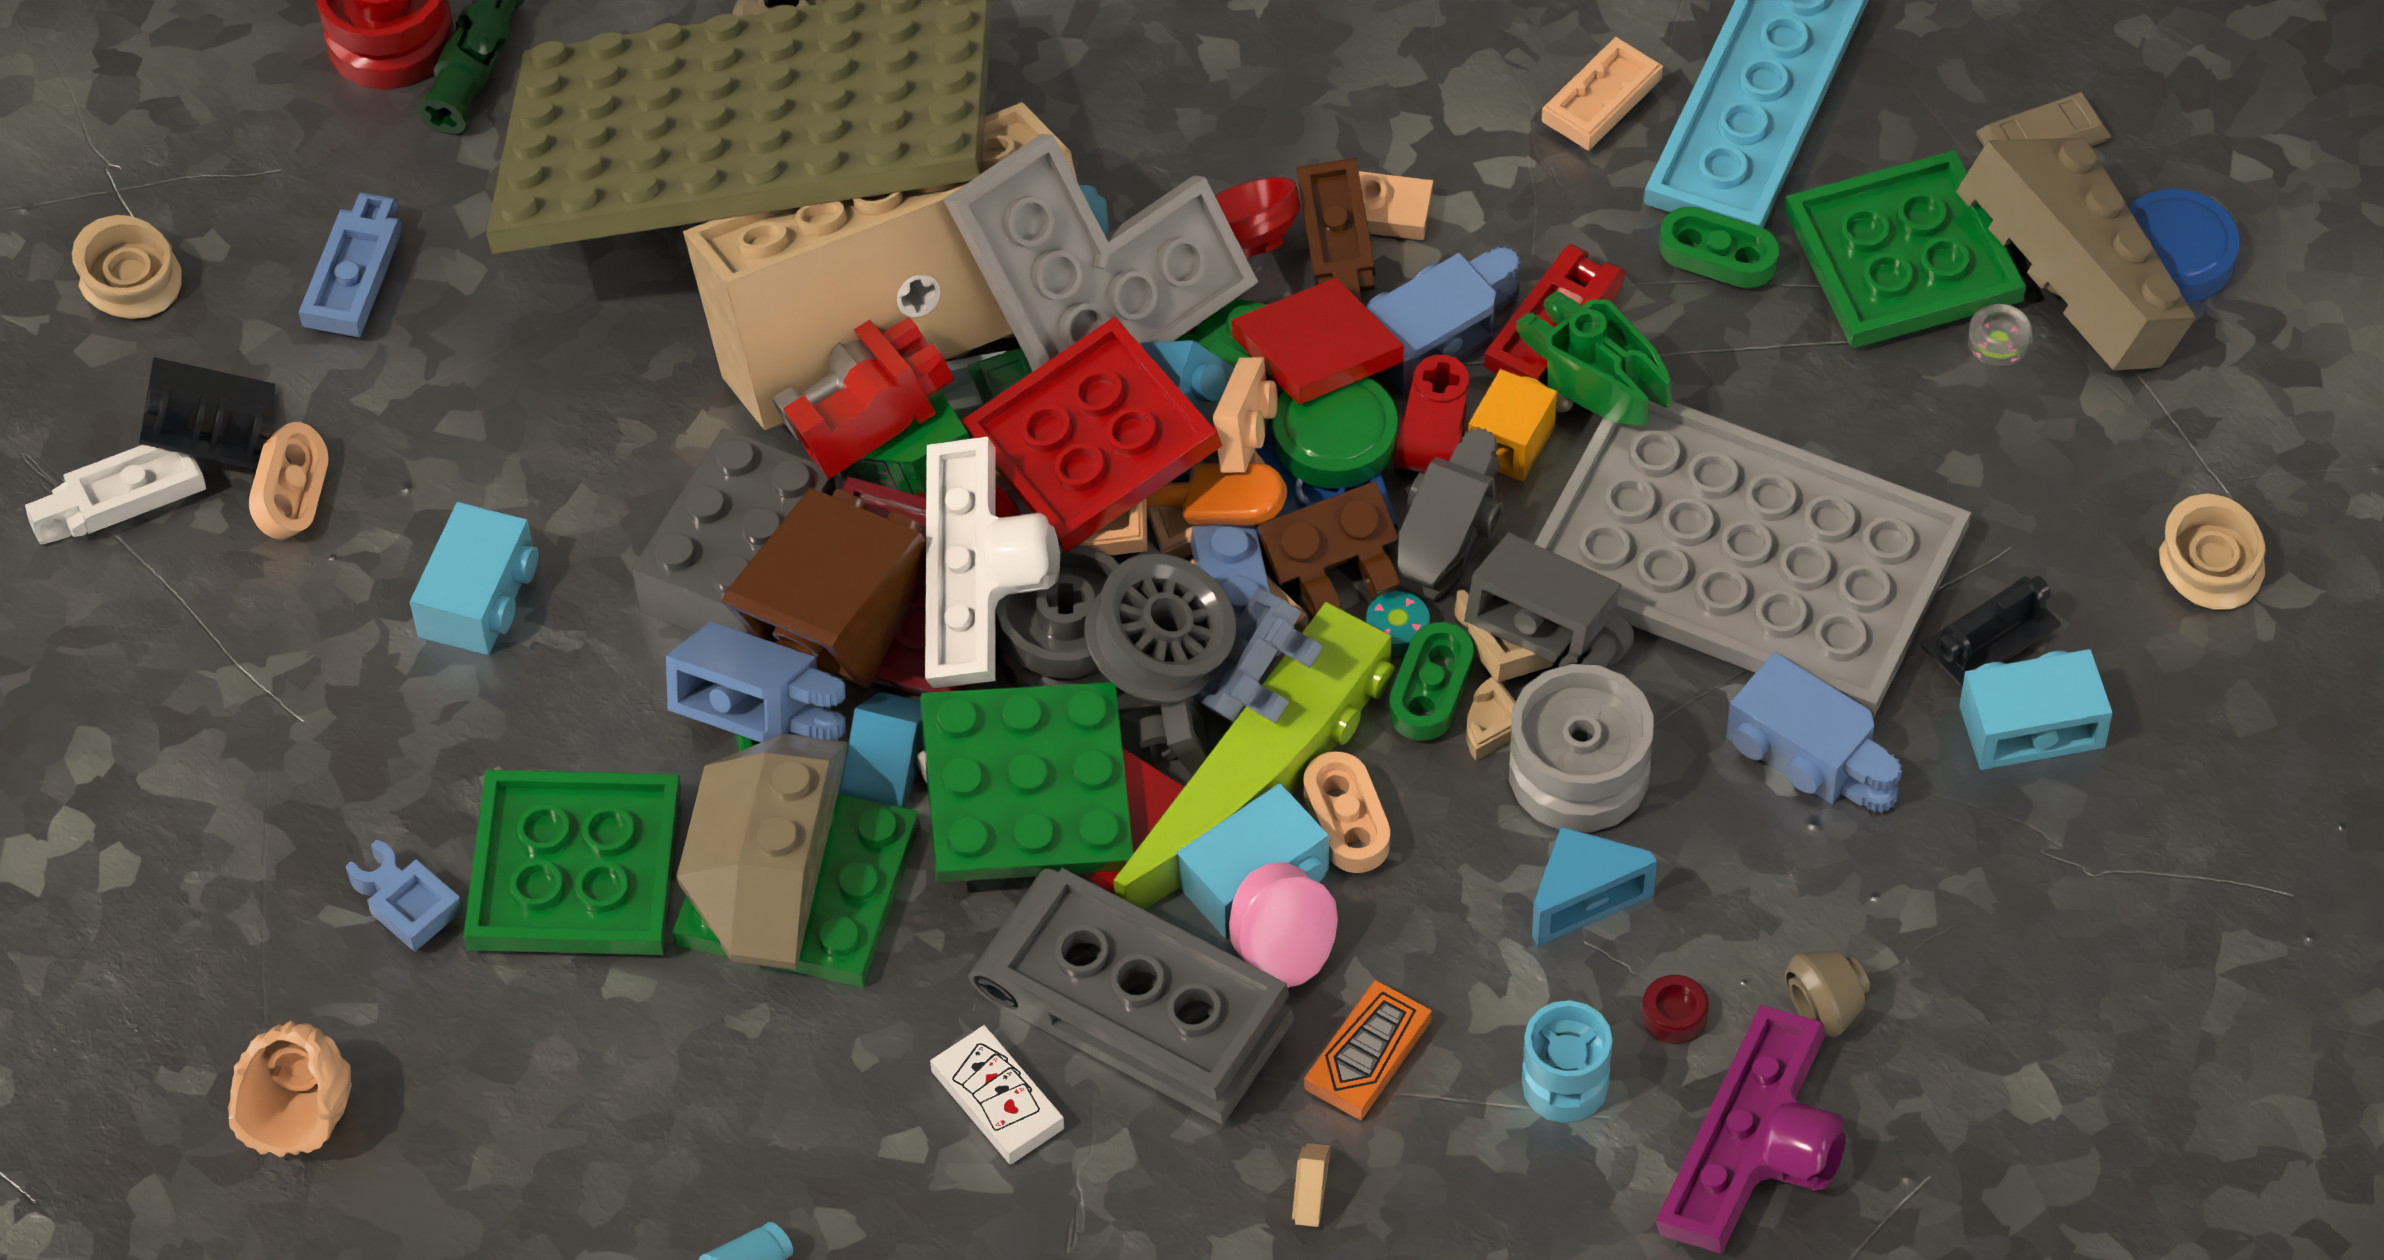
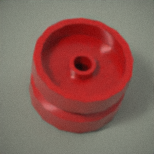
[316,0,454,90]

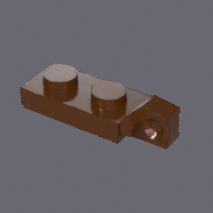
[1296,157,1376,303]

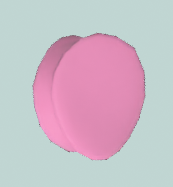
[1229,862,1338,988]

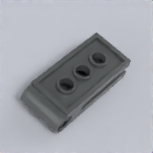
[968,868,1294,1125]

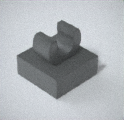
[1136,697,1212,775]

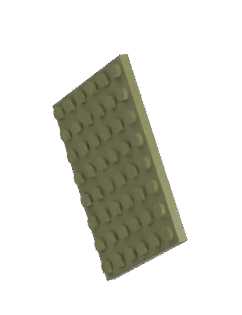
[486,0,993,254]

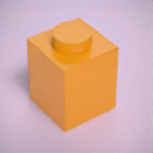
[1468,369,1557,482]

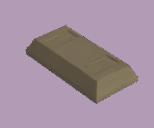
[1976,92,2111,147]

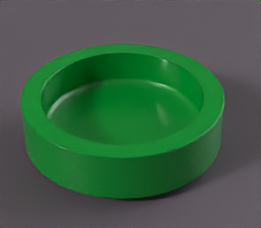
[1272,377,1398,488]

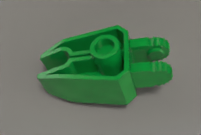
[1515,291,1671,426]

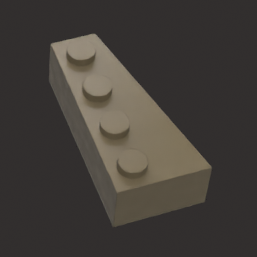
[1956,137,2196,370]

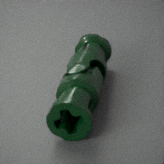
[416,0,524,134]

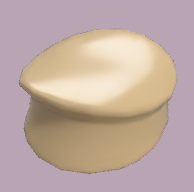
[72,215,182,319]
[2159,493,2266,610]

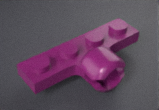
[1656,1005,1846,1254]

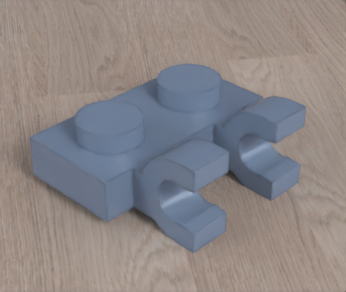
[1193,588,1324,724]

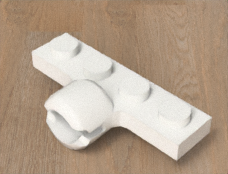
[925,437,1060,689]

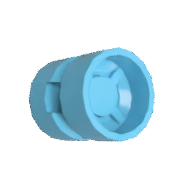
[1522,1000,1613,1123]

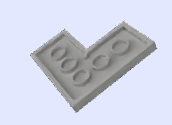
[943,134,1259,371]

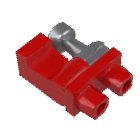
[771,317,955,480]

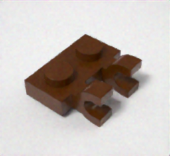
[1256,481,1400,621]

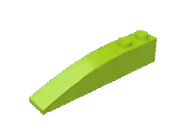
[1114,602,1395,910]

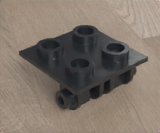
[139,357,276,469]

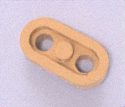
[249,422,329,540]
[1304,752,1390,873]

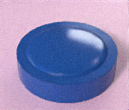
[2128,189,2240,303]

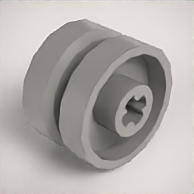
[1509,664,1654,833]

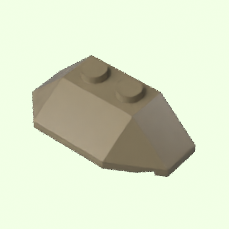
[677,734,848,970]

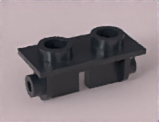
[1921,576,2061,689]

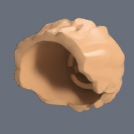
[228,1021,352,1157]

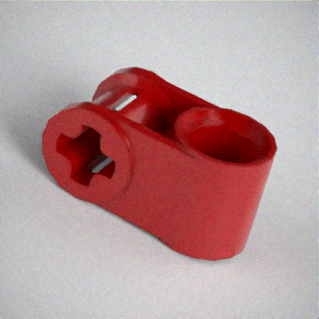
[1393,355,1469,473]

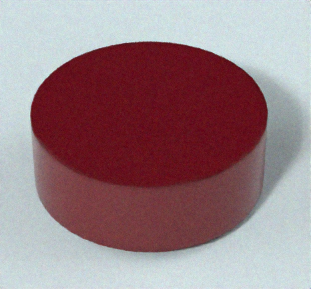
[1641,975,1709,1044]

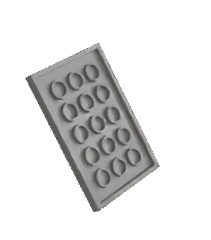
[1534,401,1971,718]

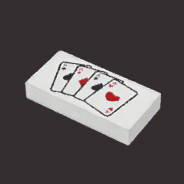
[930,1025,1064,1165]

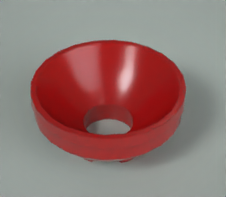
[1215,177,1301,258]

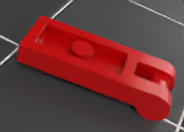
[1484,243,1626,384]

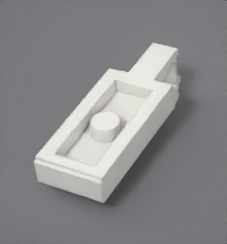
[25,445,206,545]

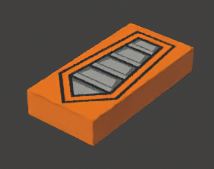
[1304,980,1432,1121]

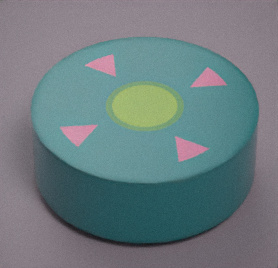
[1366,591,1430,656]

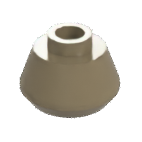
[1785,950,1870,1038]

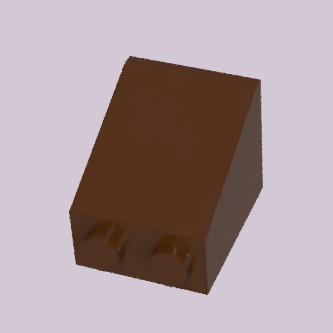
[722,488,926,689]

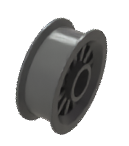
[1084,554,1236,703]

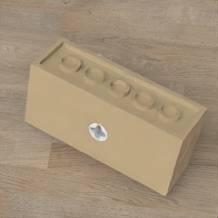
[683,102,1077,431]

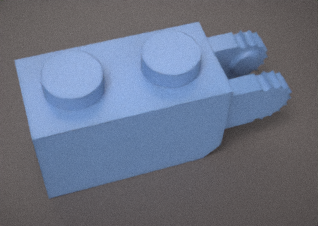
[1365,246,1521,395]
[666,621,846,743]
[1726,651,1902,813]

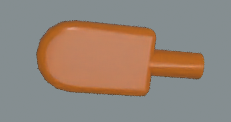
[1146,463,1287,525]

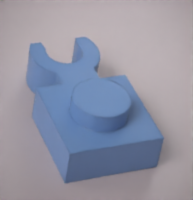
[346,840,463,952]

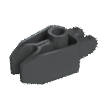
[1397,427,1503,601]

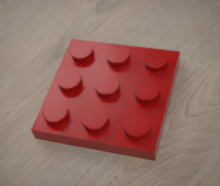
[961,316,1222,553]

